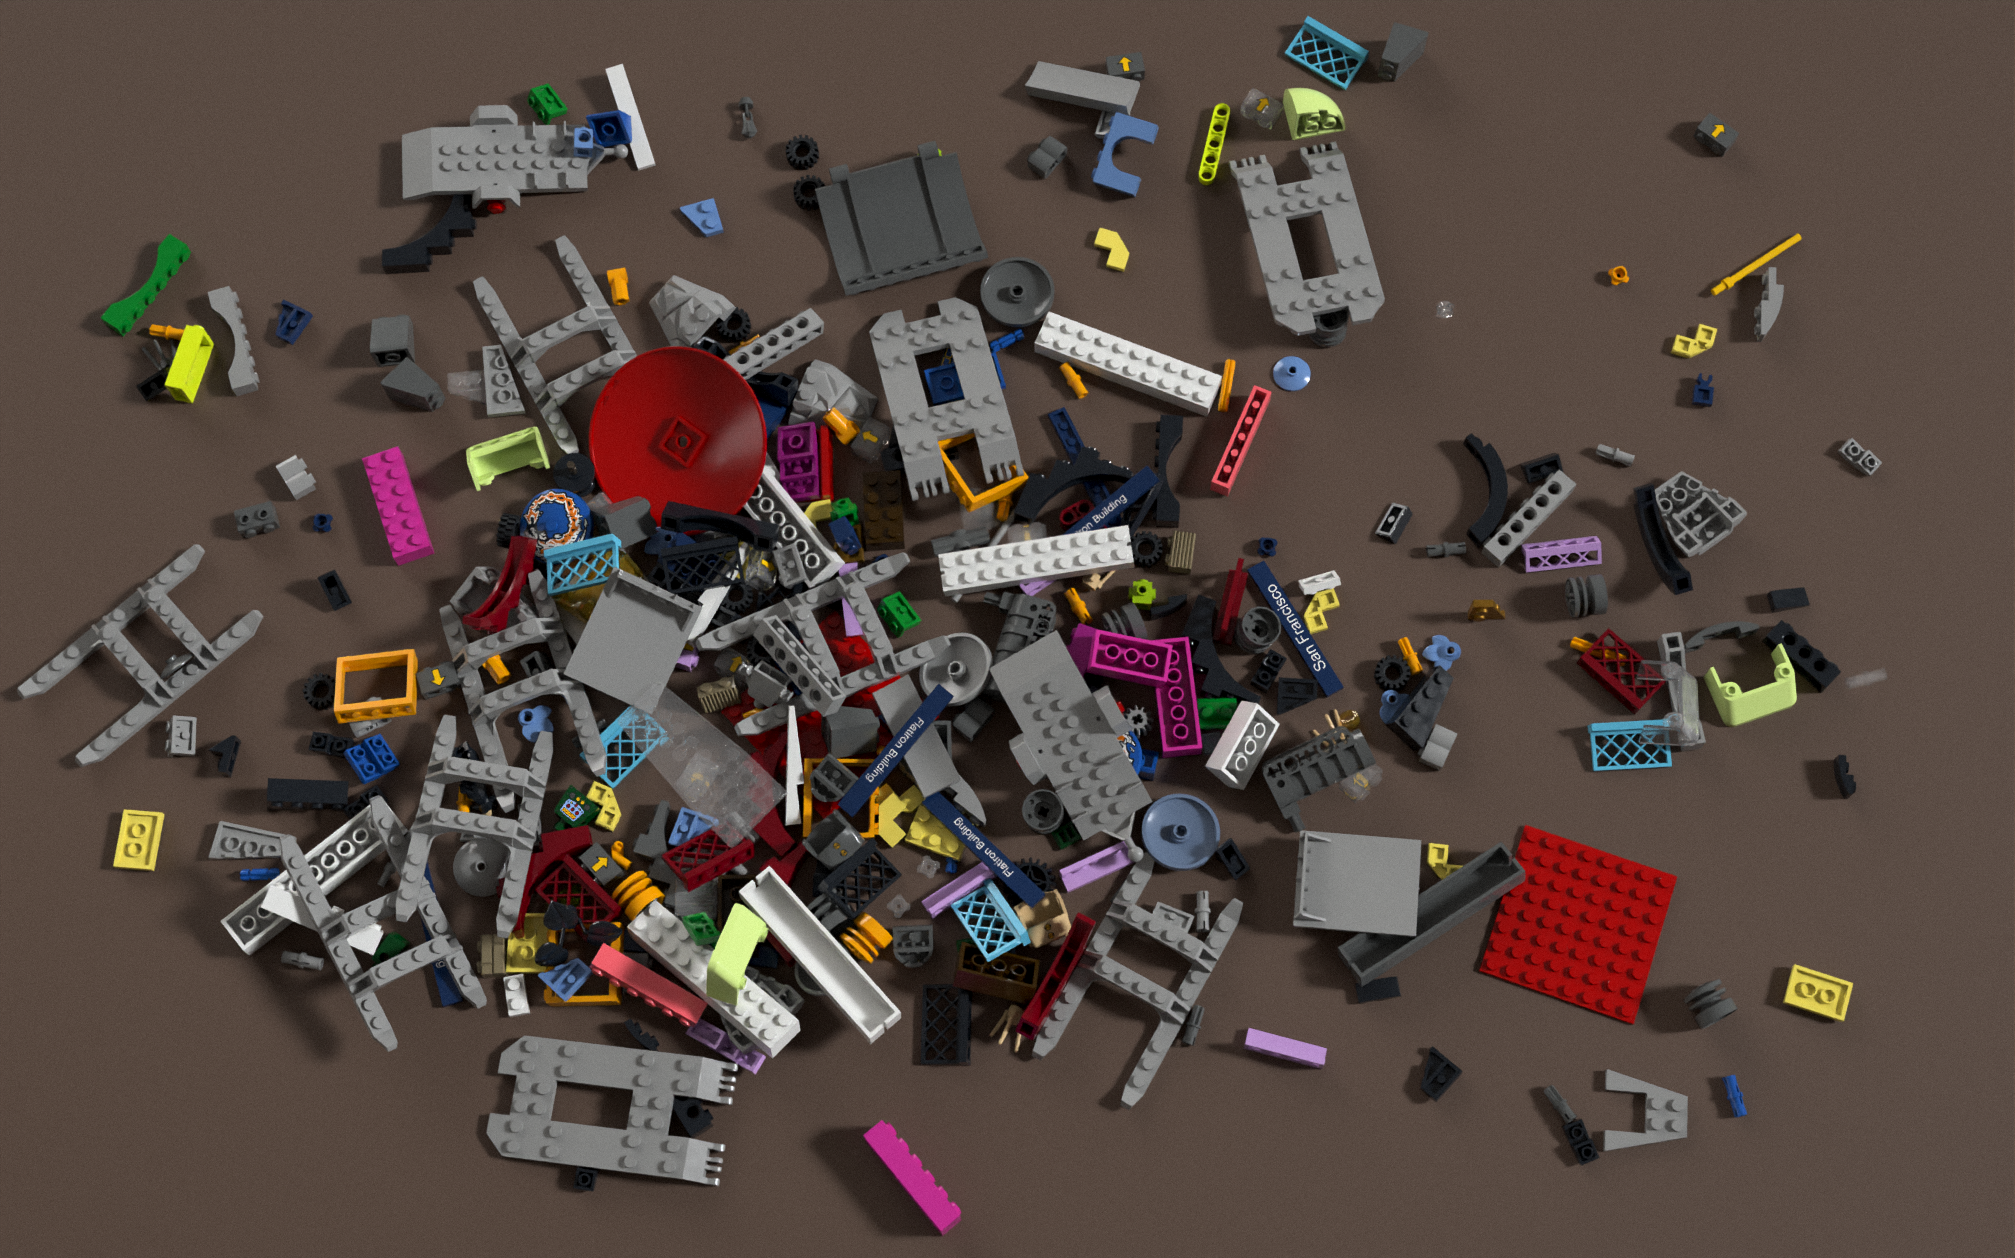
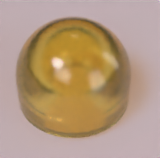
[1340,710,1360,730]

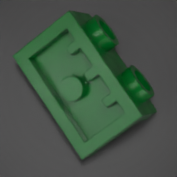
[527,83,568,125]
[877,591,922,638]
[1197,698,1237,730]
[682,912,721,949]

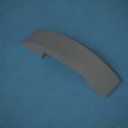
[1684,621,1760,653]

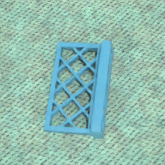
[1285,16,1369,90]
[544,534,621,596]
[580,705,668,789]
[1588,719,1672,771]
[951,878,1031,962]

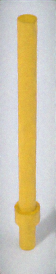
[1711,233,1802,296]

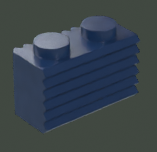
[828,516,862,555]

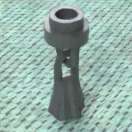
[739,97,757,139]

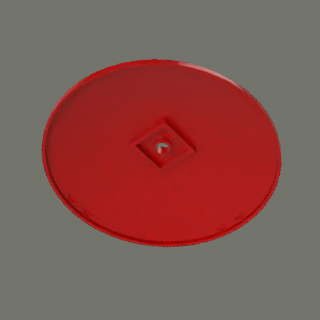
[589,346,767,536]

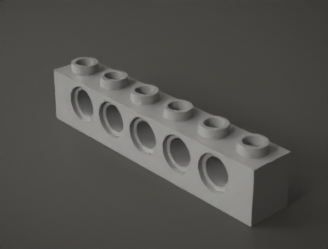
[723,308,824,380]
[1481,470,1576,568]
[754,615,846,717]

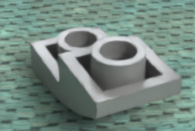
[1838,438,1882,476]

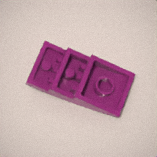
[777,422,820,502]

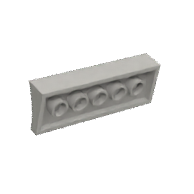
[1025,61,1140,116]
[872,674,960,798]

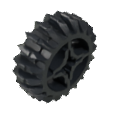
[1003,857,1056,906]

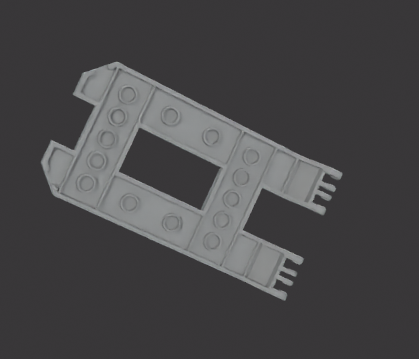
[1229,141,1385,336]
[869,297,1024,501]
[486,1035,739,1186]

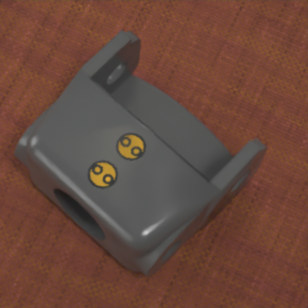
[802,809,865,872]

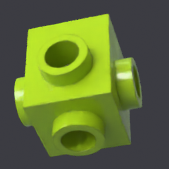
[1128,579,1156,610]

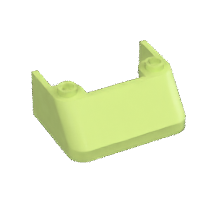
[466,427,550,491]
[1703,643,1797,727]
[706,903,768,1006]

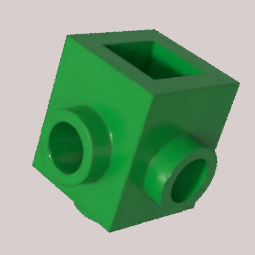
[830,498,859,526]

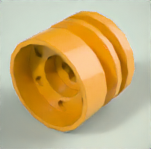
[612,871,665,921]
[839,911,893,964]

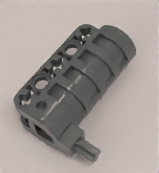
[982,592,1056,704]
[1261,726,1376,833]

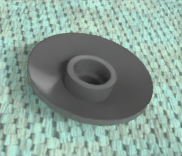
[160,653,193,679]

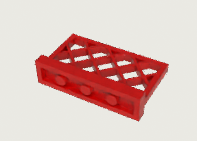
[795,425,834,503]

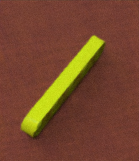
[1198,103,1230,185]

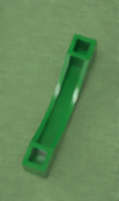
[101,234,191,336]

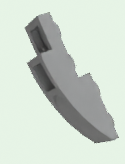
[1754,267,1784,342]
[944,775,987,828]

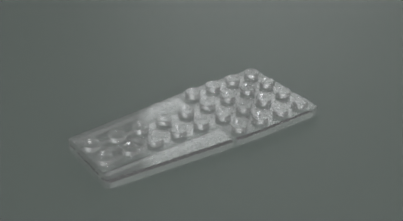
[618,681,788,848]

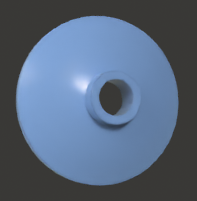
[1273,356,1311,391]

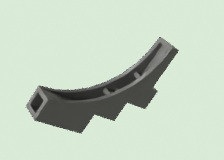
[632,799,717,919]

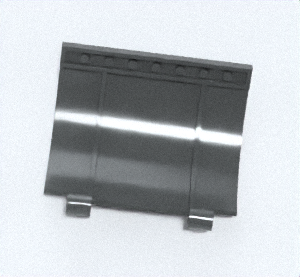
[815,140,988,296]

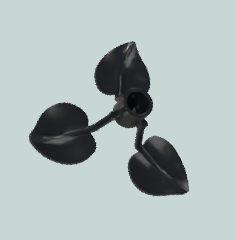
[535,901,623,967]

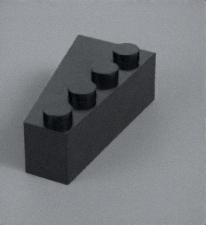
[1386,665,1454,751]
[267,778,349,811]

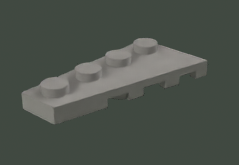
[482,345,526,418]
[208,821,297,860]

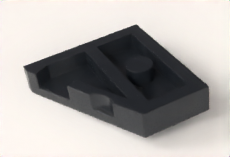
[1277,677,1318,715]
[1420,1046,1463,1102]

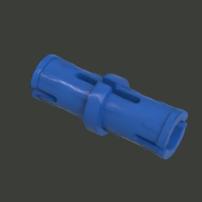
[1722,1075,1747,1118]

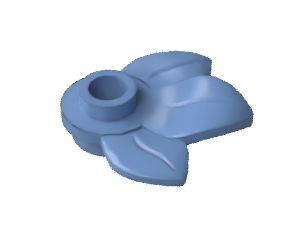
[644,527,677,557]
[1422,635,1461,671]
[1380,690,1409,724]
[518,705,554,743]

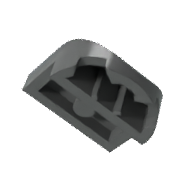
[810,753,859,802]
[893,924,933,968]

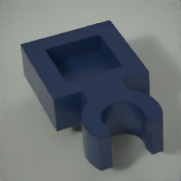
[1692,373,1714,407]

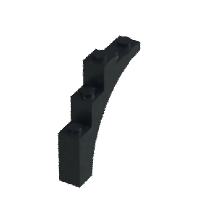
[382,194,477,274]
[1014,446,1133,525]
[1181,594,1261,705]

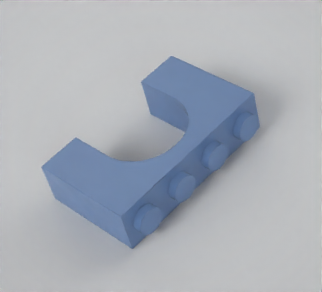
[1091,112,1159,197]

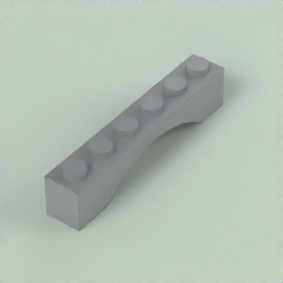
[208,286,260,396]
[1657,632,1706,751]

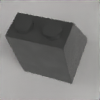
[1378,22,1429,82]
[370,315,415,367]
[380,357,446,412]
[591,496,657,550]
[821,706,880,758]

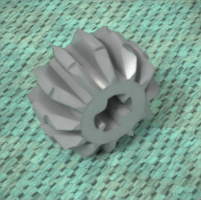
[1123,705,1154,739]

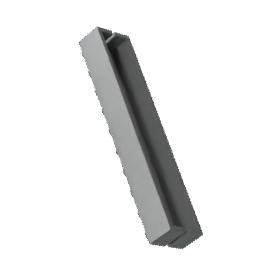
[1338,841,1525,987]

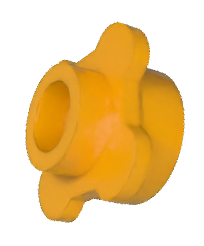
[1608,266,1629,286]

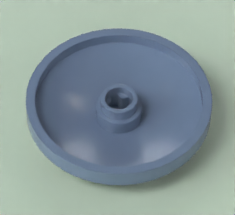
[1141,794,1220,871]

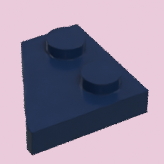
[276,299,313,345]

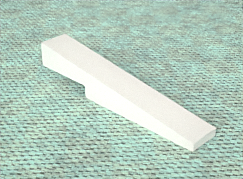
[605,64,656,171]
[686,542,750,648]
[785,704,804,825]

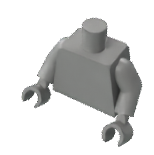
[738,660,794,709]

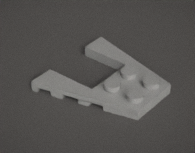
[1603,1069,1688,1152]

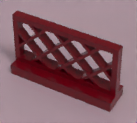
[1213,558,1248,646]
[1576,628,1668,715]
[661,820,754,892]
[535,855,624,943]

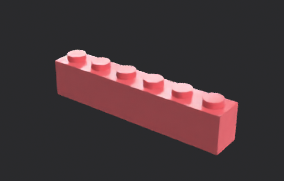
[1210,385,1272,497]
[589,943,708,1027]

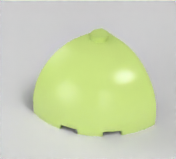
[1283,88,1345,140]

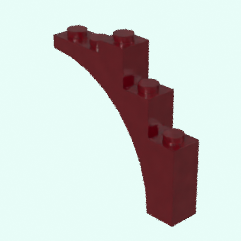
[462,536,537,635]
[743,729,798,857]
[496,825,593,939]
[759,841,812,968]
[1015,912,1096,1041]

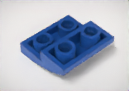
[344,734,400,785]

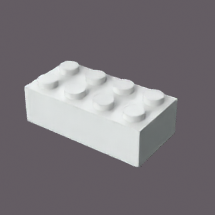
[1205,701,1280,790]

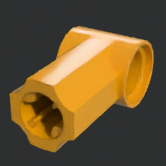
[607,267,630,306]
[822,407,860,445]
[482,655,512,685]

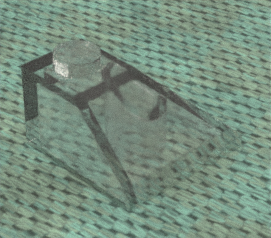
[957,487,1002,531]

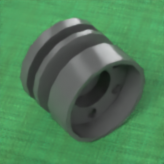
[1309,309,1349,347]
[1565,574,1608,618]
[1101,602,1148,639]
[1234,606,1281,654]
[1022,789,1065,834]
[807,888,858,937]
[1683,979,1738,1030]

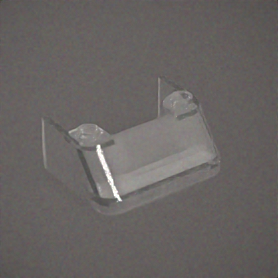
[1637,660,1700,746]

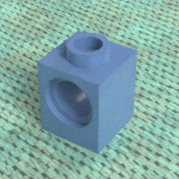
[574,127,593,157]

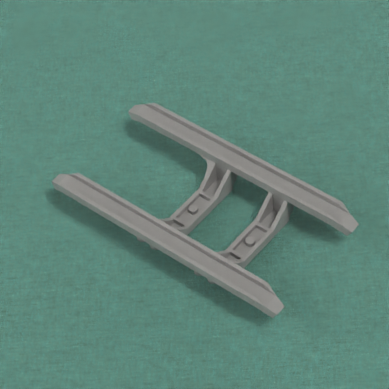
[473,235,637,454]
[17,544,264,767]
[695,552,951,736]
[439,569,607,813]
[396,715,553,938]
[279,795,487,1052]
[1032,851,1243,1110]

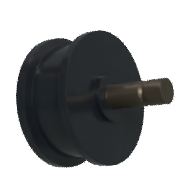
[553,453,597,498]

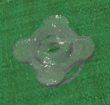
[1436,301,1455,318]
[917,855,940,879]
[887,895,911,918]

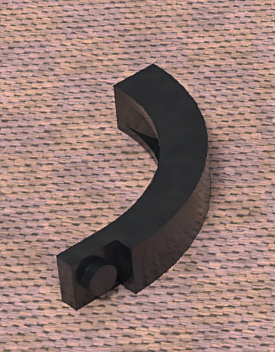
[1463,433,1508,548]
[1633,483,1693,595]

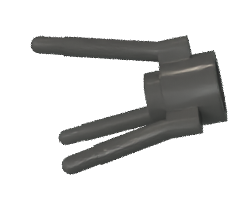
[142,339,176,371]

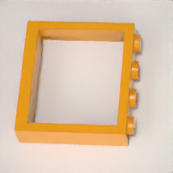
[938,433,1029,513]
[334,649,418,724]
[803,758,879,839]
[544,922,625,1007]

